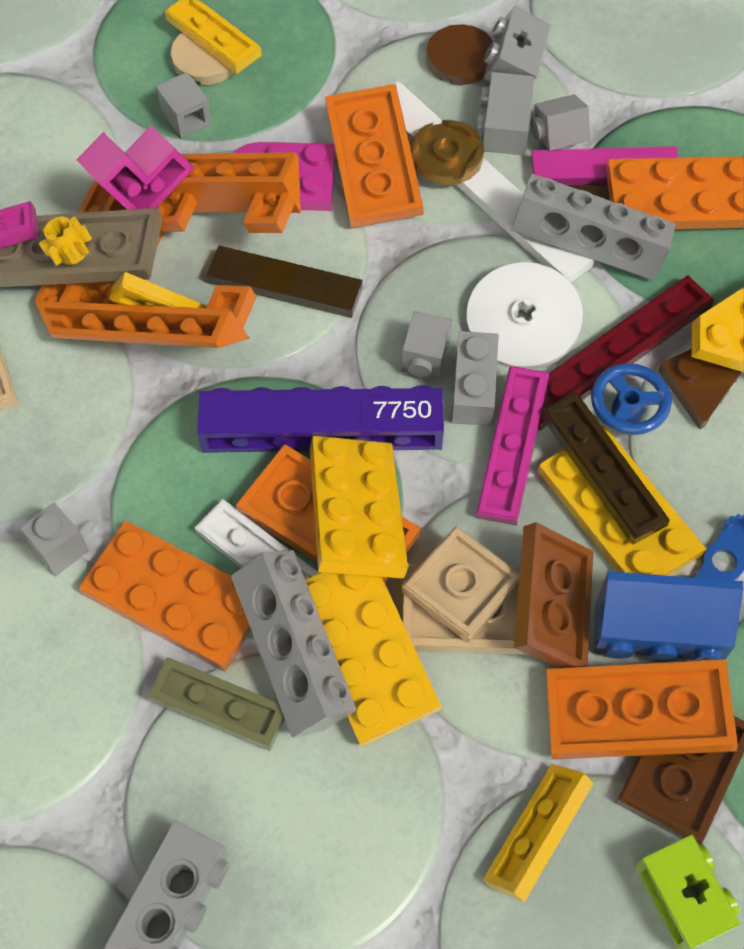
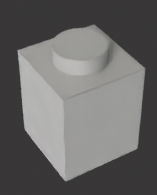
[156,72,212,139]
[531,94,590,151]
[402,311,452,379]
[20,502,89,577]

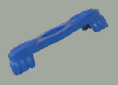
[693,514,744,581]

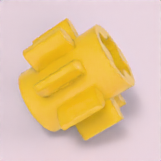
[39,216,92,266]

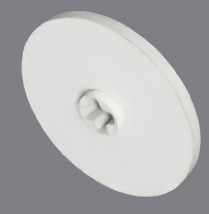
[467,262,583,369]

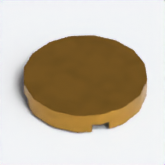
[411,120,484,185]

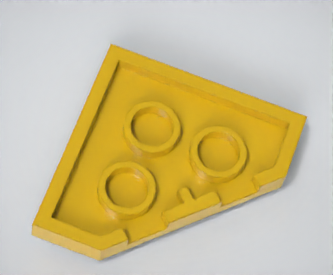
[691,287,744,372]

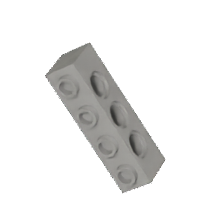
[511,173,676,280]
[231,550,357,738]
[104,820,230,949]

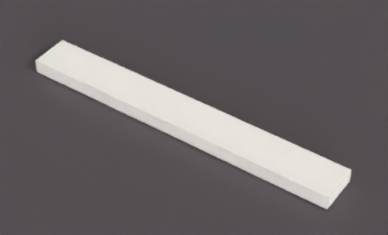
[394,81,594,282]

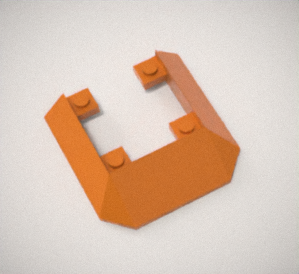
[34,152,301,348]

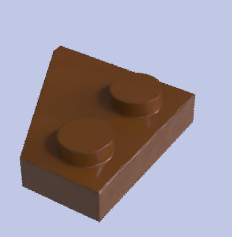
[658,349,743,429]

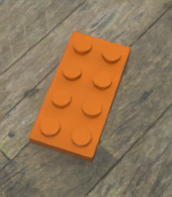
[325,84,424,228]
[606,157,744,229]
[236,444,421,583]
[78,520,251,672]
[546,659,738,760]

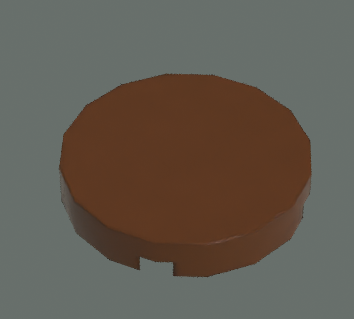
[426,24,494,85]

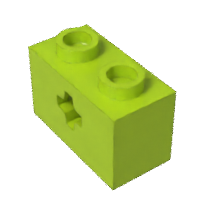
[635,834,741,949]

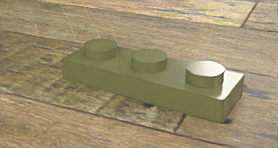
[148,657,285,751]

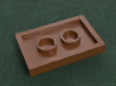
[514,522,594,668]

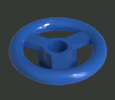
[591,363,672,435]

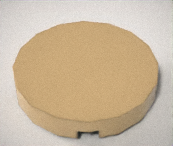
[171,33,234,86]

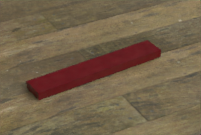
[538,275,714,431]

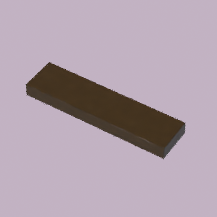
[206,245,363,318]
[541,392,670,545]

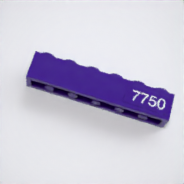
[197,385,444,453]

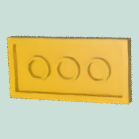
[537,425,706,576]
[310,436,408,578]
[306,572,443,747]

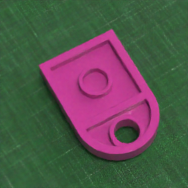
[233,142,335,211]

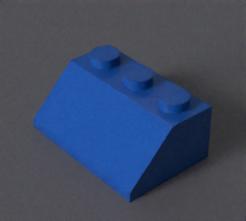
[595,571,743,662]

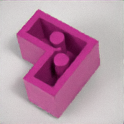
[76,125,194,210]

